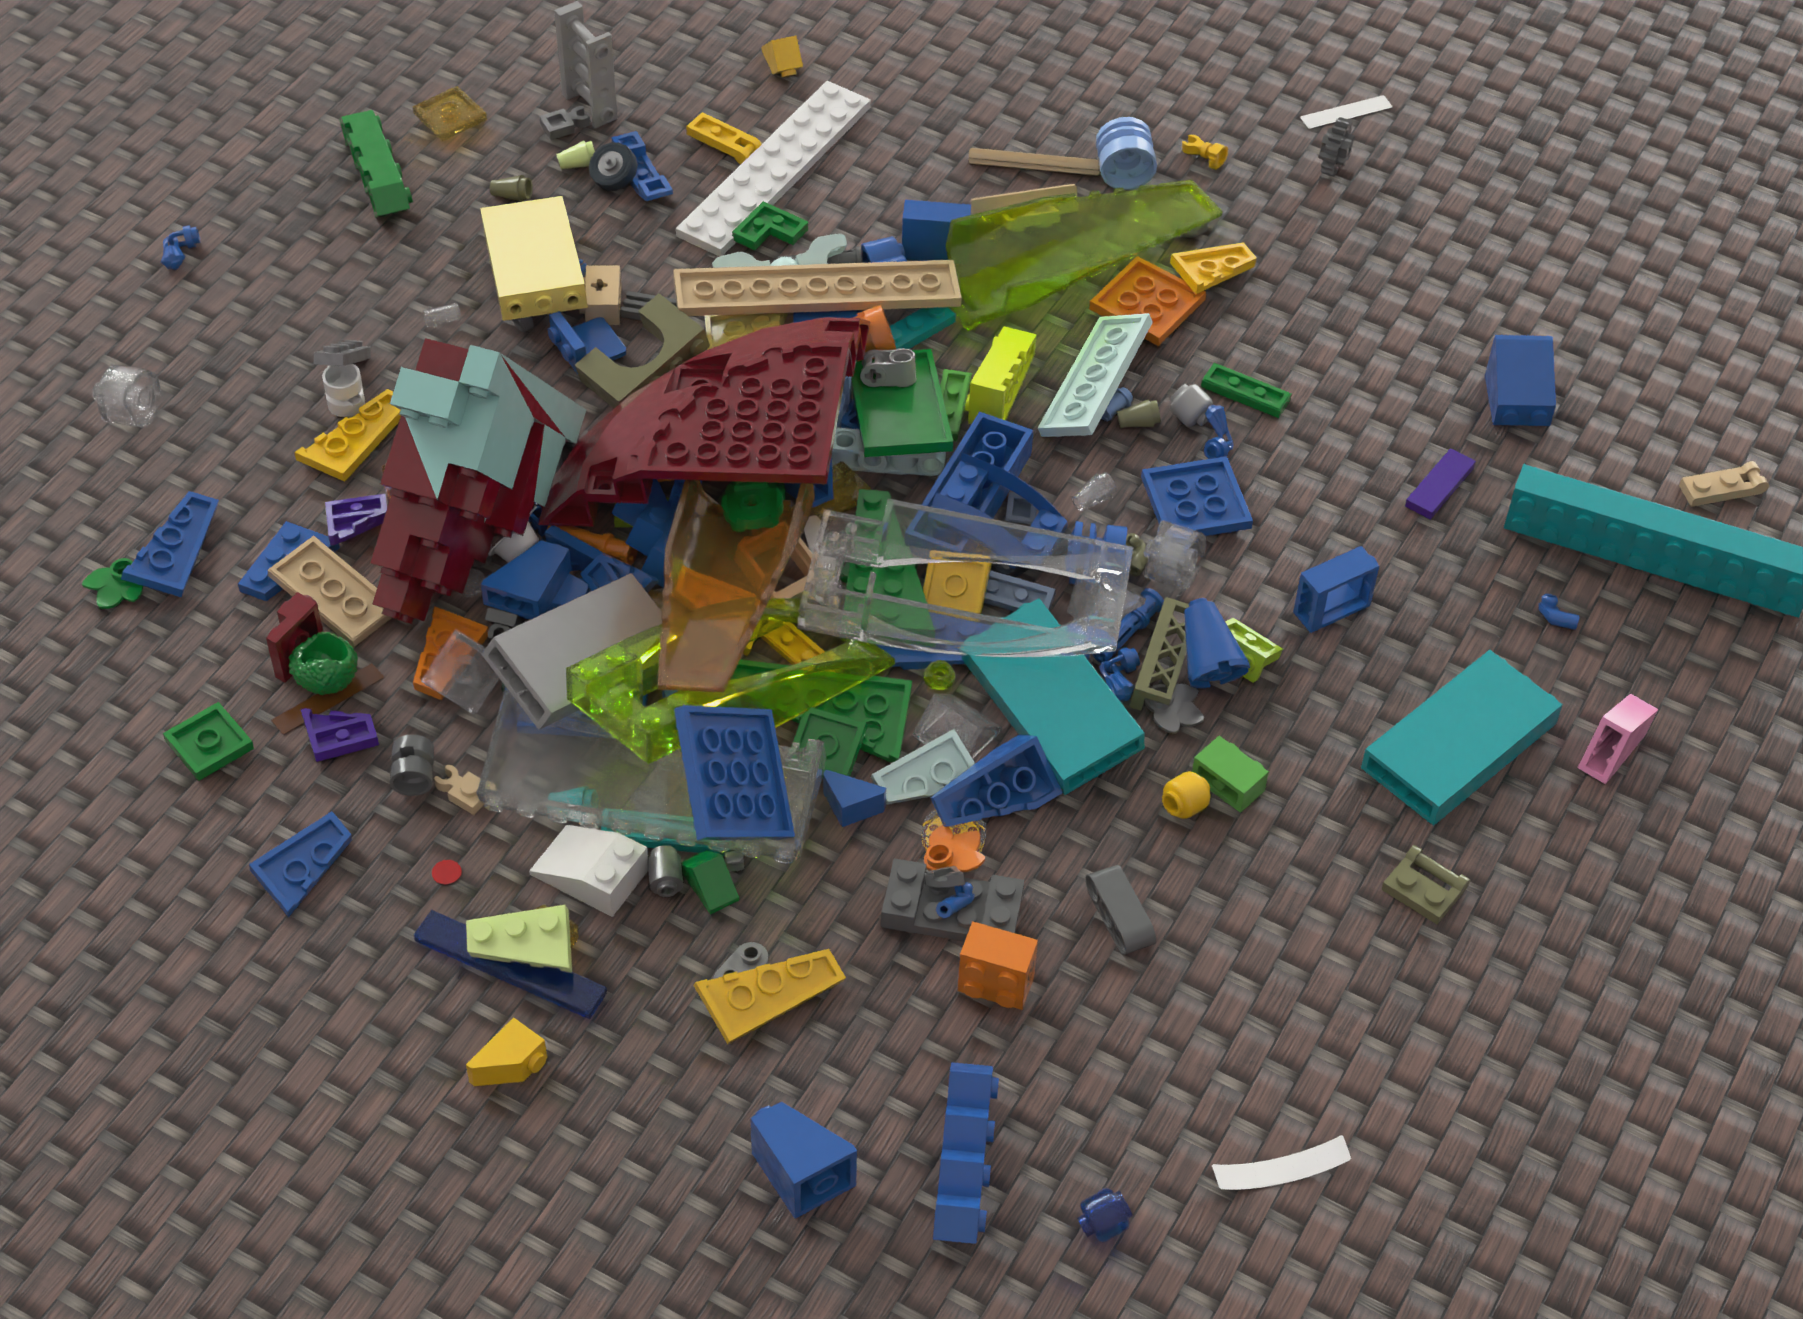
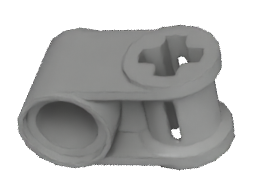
[860,348,917,387]

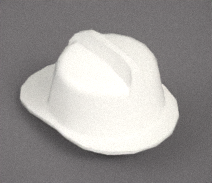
[488,506,539,563]

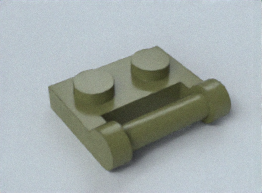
[1381,845,1471,925]

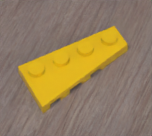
[294,389,401,482]
[693,949,846,1044]

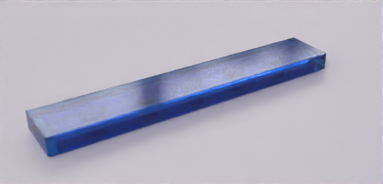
[413,910,607,1019]

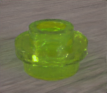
[924,660,955,690]

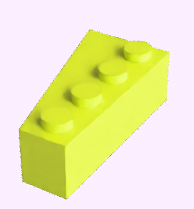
[965,326,1036,424]

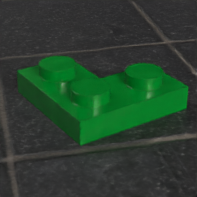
[732,201,808,250]

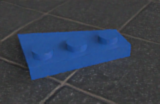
[238,521,340,601]
[249,811,352,918]

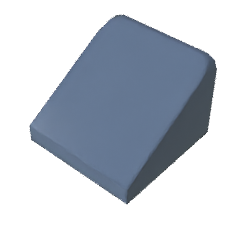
[1005,492,1037,525]

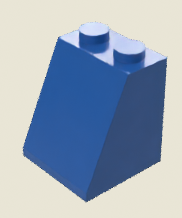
[1485,335,1556,426]
[750,1102,857,1219]

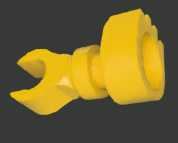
[1182,135,1228,170]

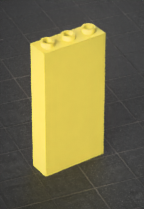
[480,196,588,321]

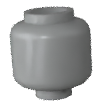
[1170,384,1213,427]

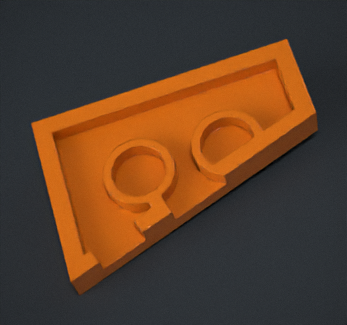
[413,606,489,700]

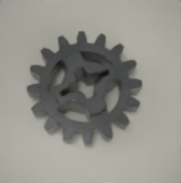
[1318,117,1355,177]

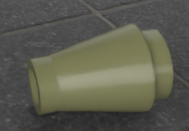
[490,175,533,202]
[1117,399,1161,428]

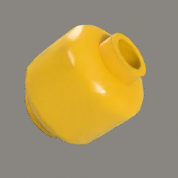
[1162,771,1211,819]

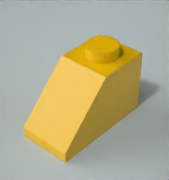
[761,36,803,78]
[466,1017,547,1086]

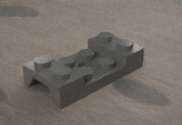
[881,858,1025,941]

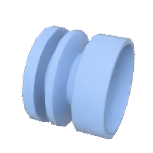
[1096,117,1157,190]

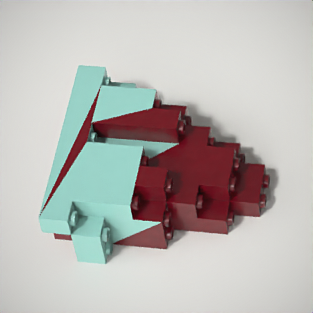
[371,338,586,624]

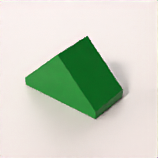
[681,850,739,915]

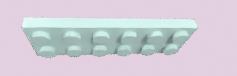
[1038,313,1153,437]

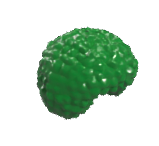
[289,631,358,695]

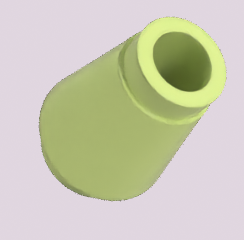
[556,140,595,170]

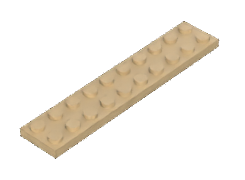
[673,260,962,316]

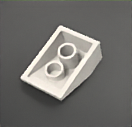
[529,825,649,917]

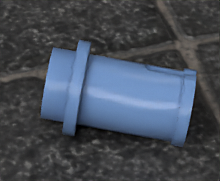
[1101,387,1133,421]

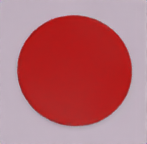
[432,860,462,885]

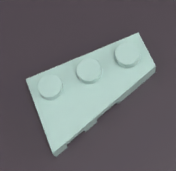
[871,729,975,805]

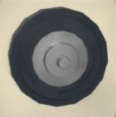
[589,142,638,191]

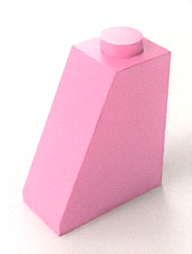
[1578,694,1658,784]

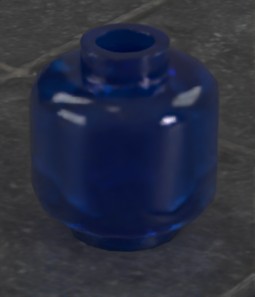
[1077,1188,1133,1243]

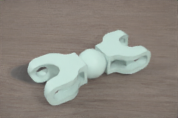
[712,234,847,268]

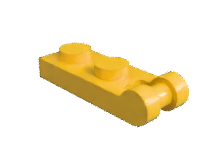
[686,112,762,164]

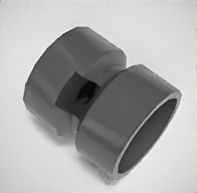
[390,735,435,796]

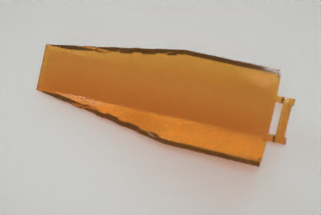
[658,480,815,692]

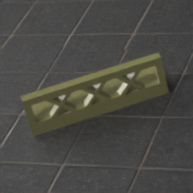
[1129,597,1189,711]

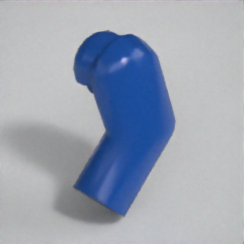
[1538,594,1579,630]
[936,882,975,918]

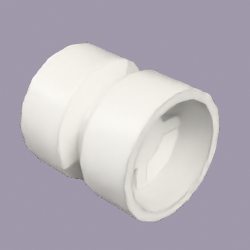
[322,364,365,417]

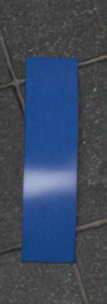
[611,131,673,201]

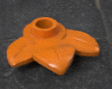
[924,825,985,872]

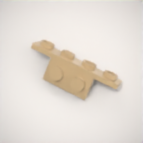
[970,184,1078,232]

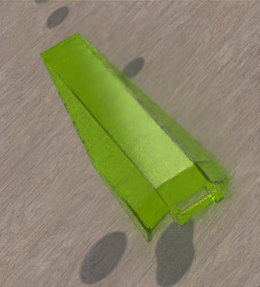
[946,180,1223,331]

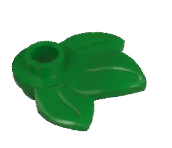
[82,558,143,609]

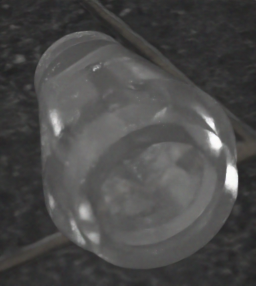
[1072,472,1117,511]

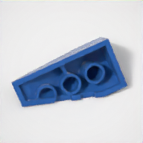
[930,735,1063,827]

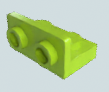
[1225,618,1283,682]

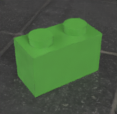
[1192,736,1269,813]

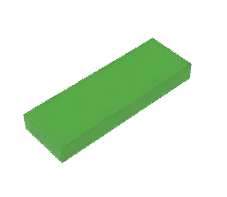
[940,369,972,441]

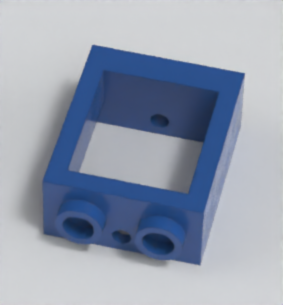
[1293,546,1379,633]

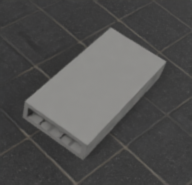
[482,573,687,730]

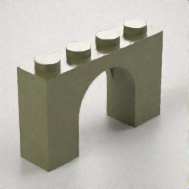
[575,293,710,408]

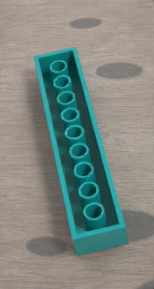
[1504,464,1803,618]

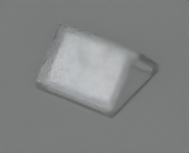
[421,629,500,715]
[913,694,1002,759]

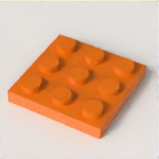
[1089,256,1206,346]

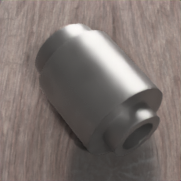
[648,846,683,897]

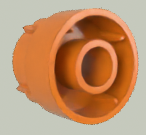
[853,305,897,361]

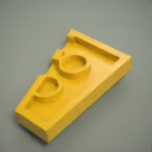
[1170,242,1257,294]

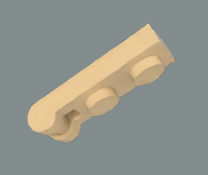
[1679,461,1769,507]

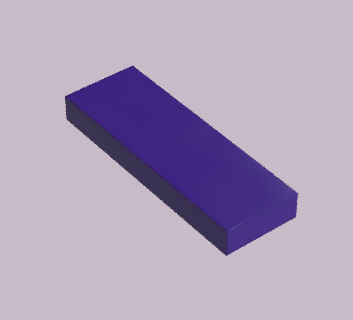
[1405,448,1476,520]

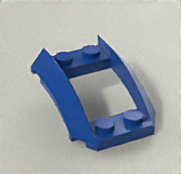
[928,453,1068,569]

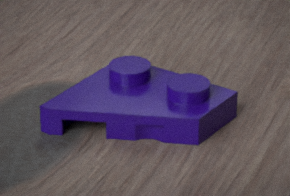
[301,708,379,762]

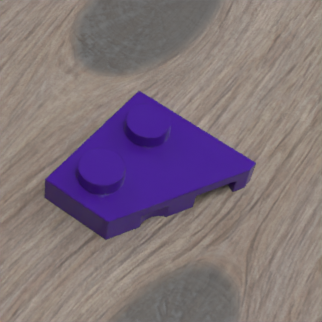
[325,494,388,546]

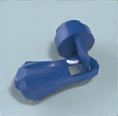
[161,225,201,270]
[1204,405,1234,459]
[1099,647,1140,702]

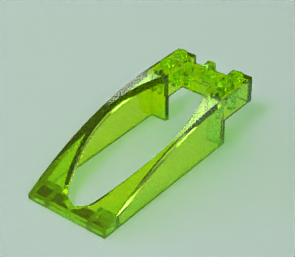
[566,598,895,764]

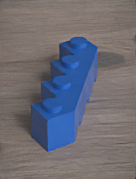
[612,479,691,589]
[933,1062,999,1244]

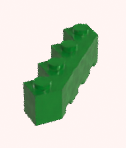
[339,110,413,218]

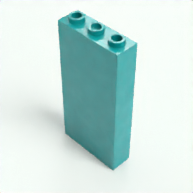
[960,598,1145,795]
[1361,650,1563,826]

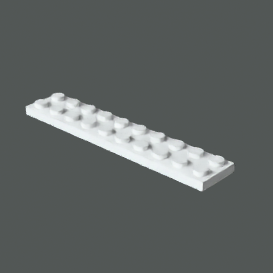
[676,81,871,257]

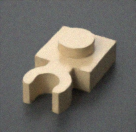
[434,765,495,815]

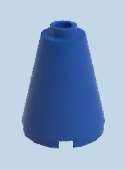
[1184,598,1250,688]

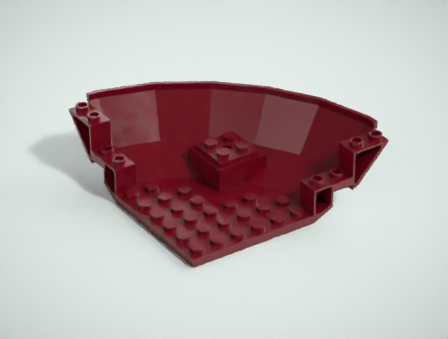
[538,317,870,527]

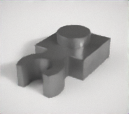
[539,106,590,140]

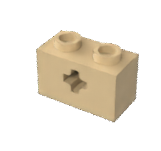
[579,265,622,325]

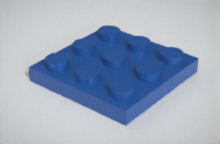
[1141,456,1253,542]

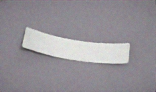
[1212,1135,1351,1190]

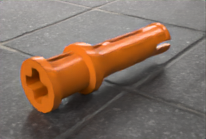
[547,525,638,566]

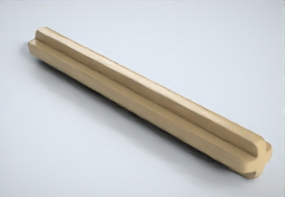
[968,148,1100,176]

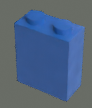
[902,200,976,265]

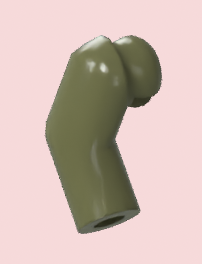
[1125,533,1150,576]

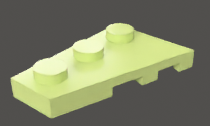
[466,905,572,973]

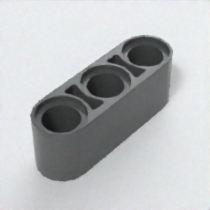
[1085,865,1156,955]

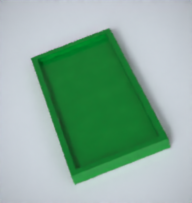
[851,349,953,457]

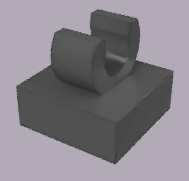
[485,608,525,639]

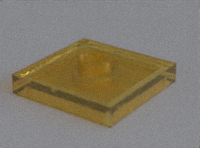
[412,86,487,141]

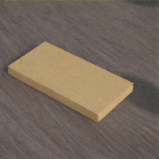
[268,536,392,648]

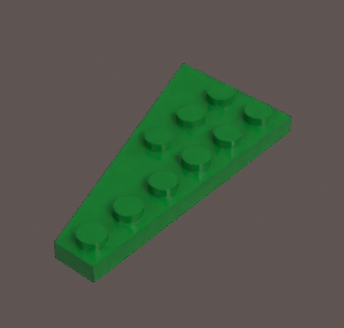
[842,489,936,636]
[720,658,912,763]

